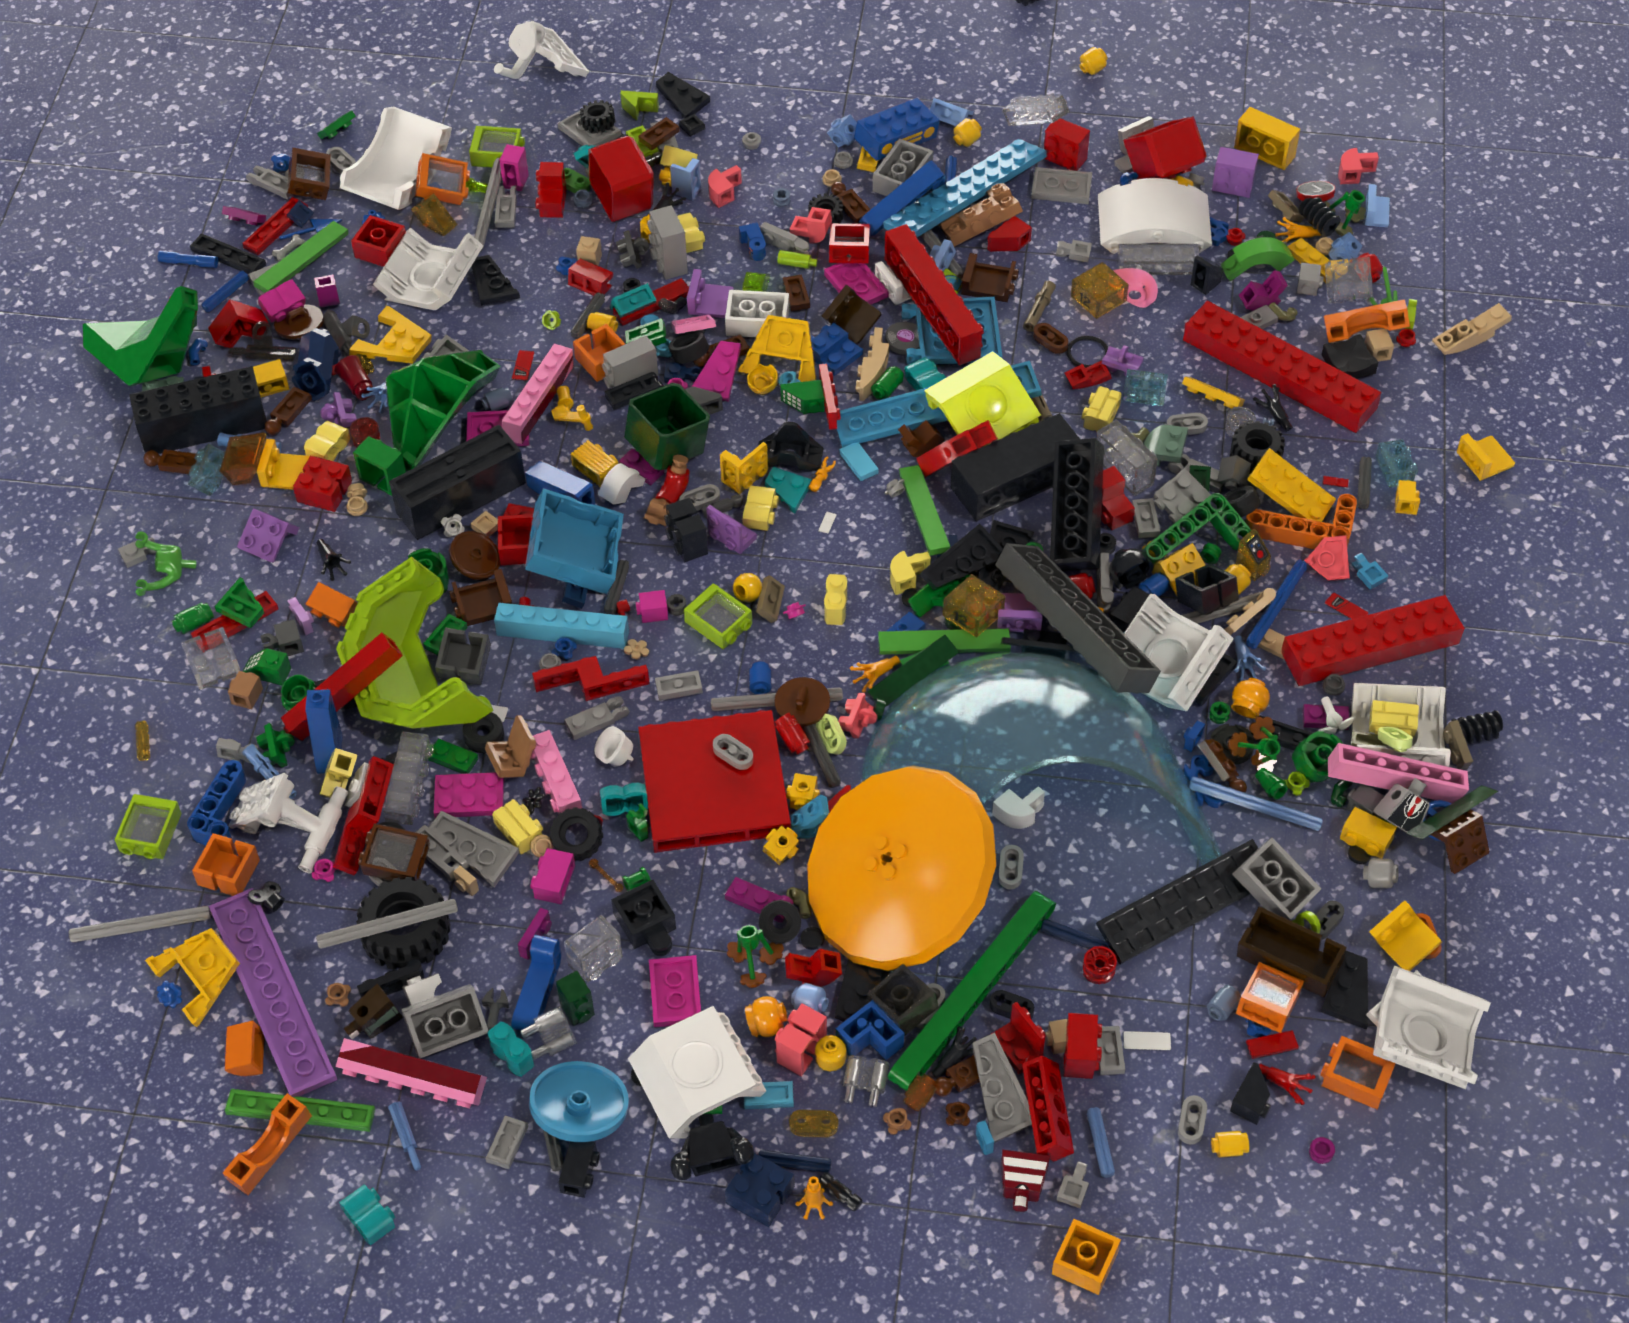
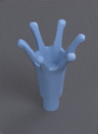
[361,381,388,414]
[1234,636,1266,681]

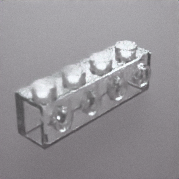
[1002,93,1070,126]
[1117,244,1199,275]
[383,731,434,825]

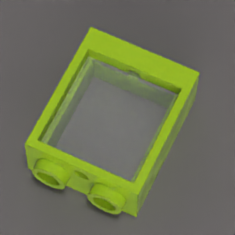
[469,126,525,167]
[684,583,752,650]
[114,794,182,859]

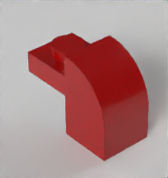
[785,948,842,987]

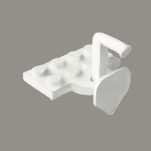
[494,21,589,79]

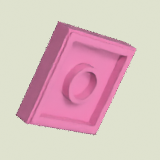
[671,315,716,334]

